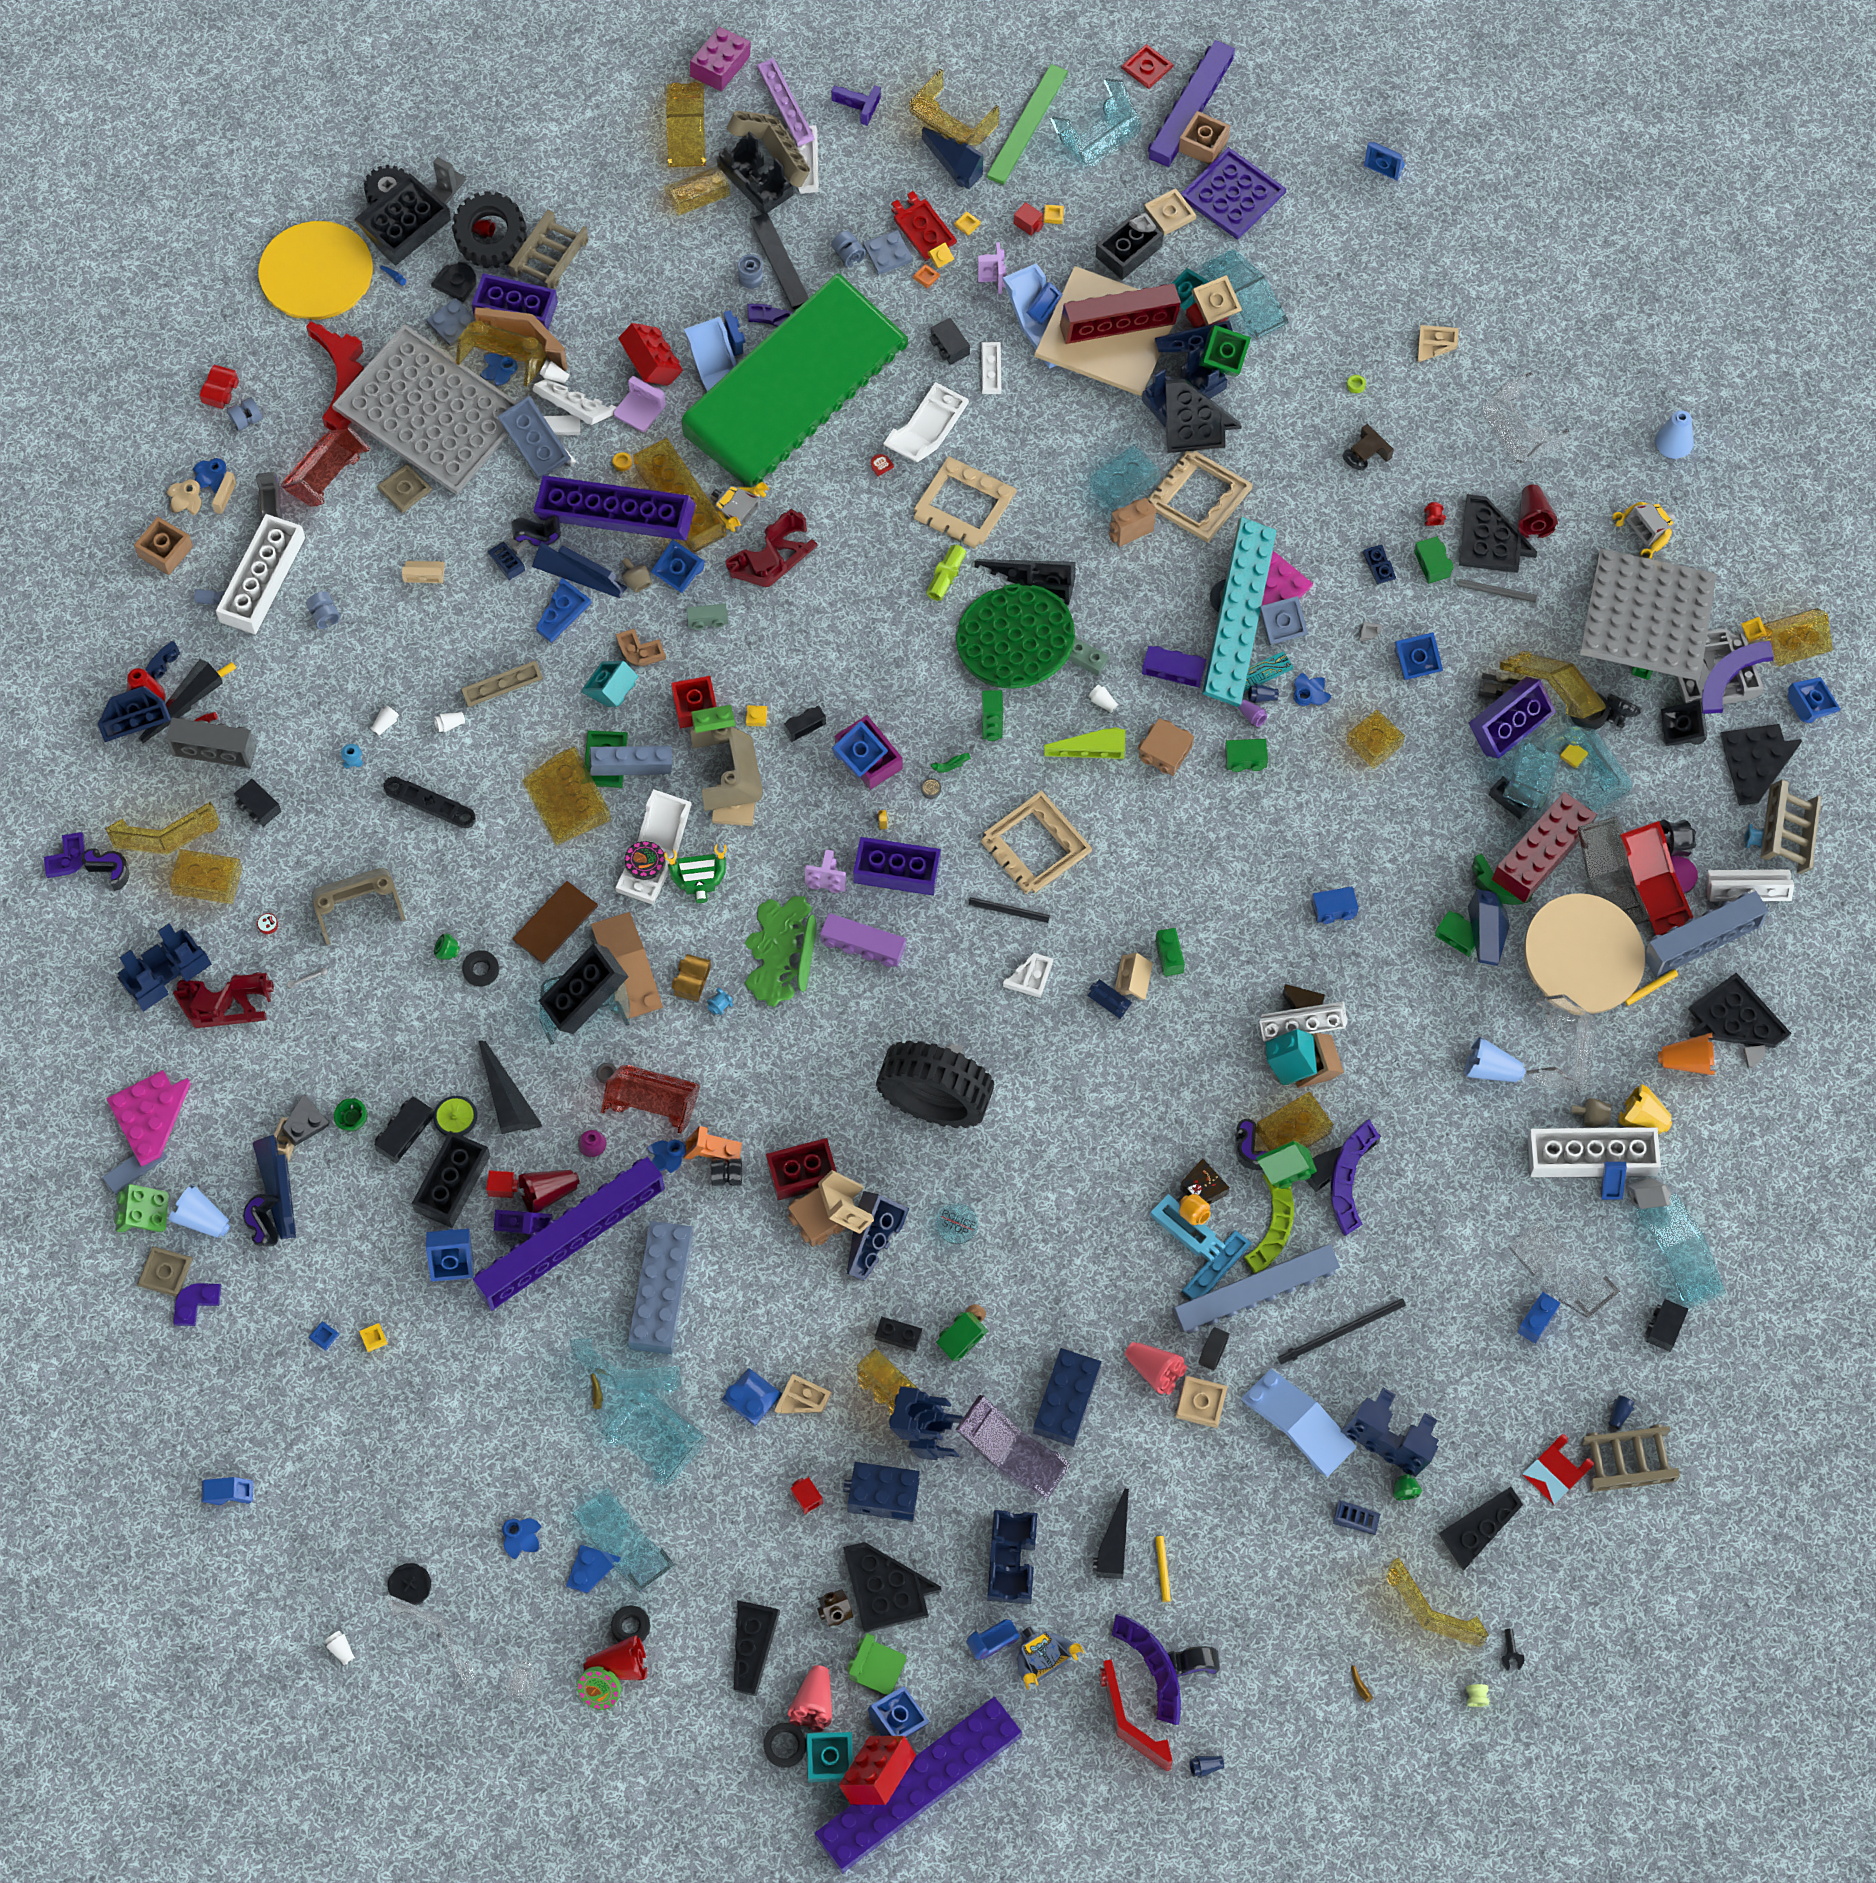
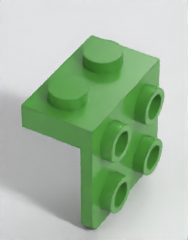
[691,705,735,733]
[114,1184,169,1232]
[847,1633,907,1696]

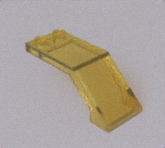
[666,82,706,167]
[1499,651,1606,719]
[105,802,221,855]
[1386,1557,1489,1647]

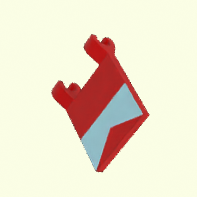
[1522,1434,1594,1505]

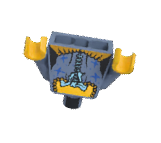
[1017,1626,1085,1690]

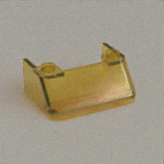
[909,69,999,146]
[456,321,547,387]

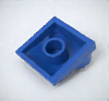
[1364,142,1405,181]
[651,539,705,593]
[1394,632,1443,680]
[1787,677,1841,723]
[831,721,888,778]
[722,1368,783,1426]
[868,1686,930,1738]

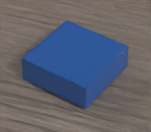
[308,1321,339,1351]

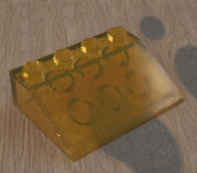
[522,746,611,846]

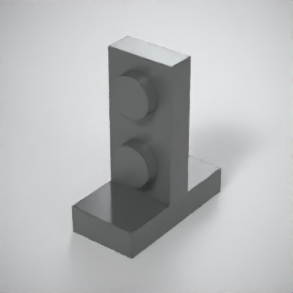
[431,157,466,205]

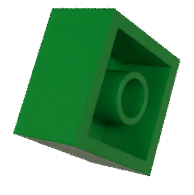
[1199,325,1251,377]

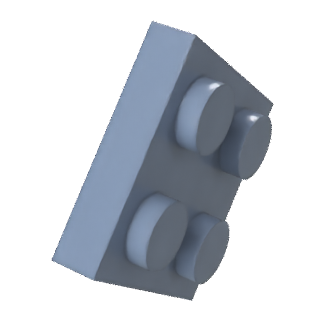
[863,230,913,275]
[426,298,477,347]
[1259,596,1308,645]

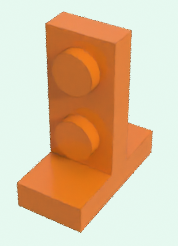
[684,1126,742,1162]

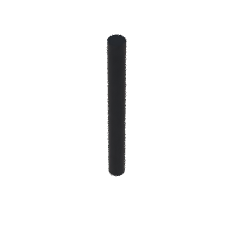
[969,897,1050,923]

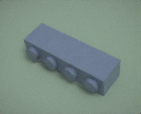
[589,746,673,776]

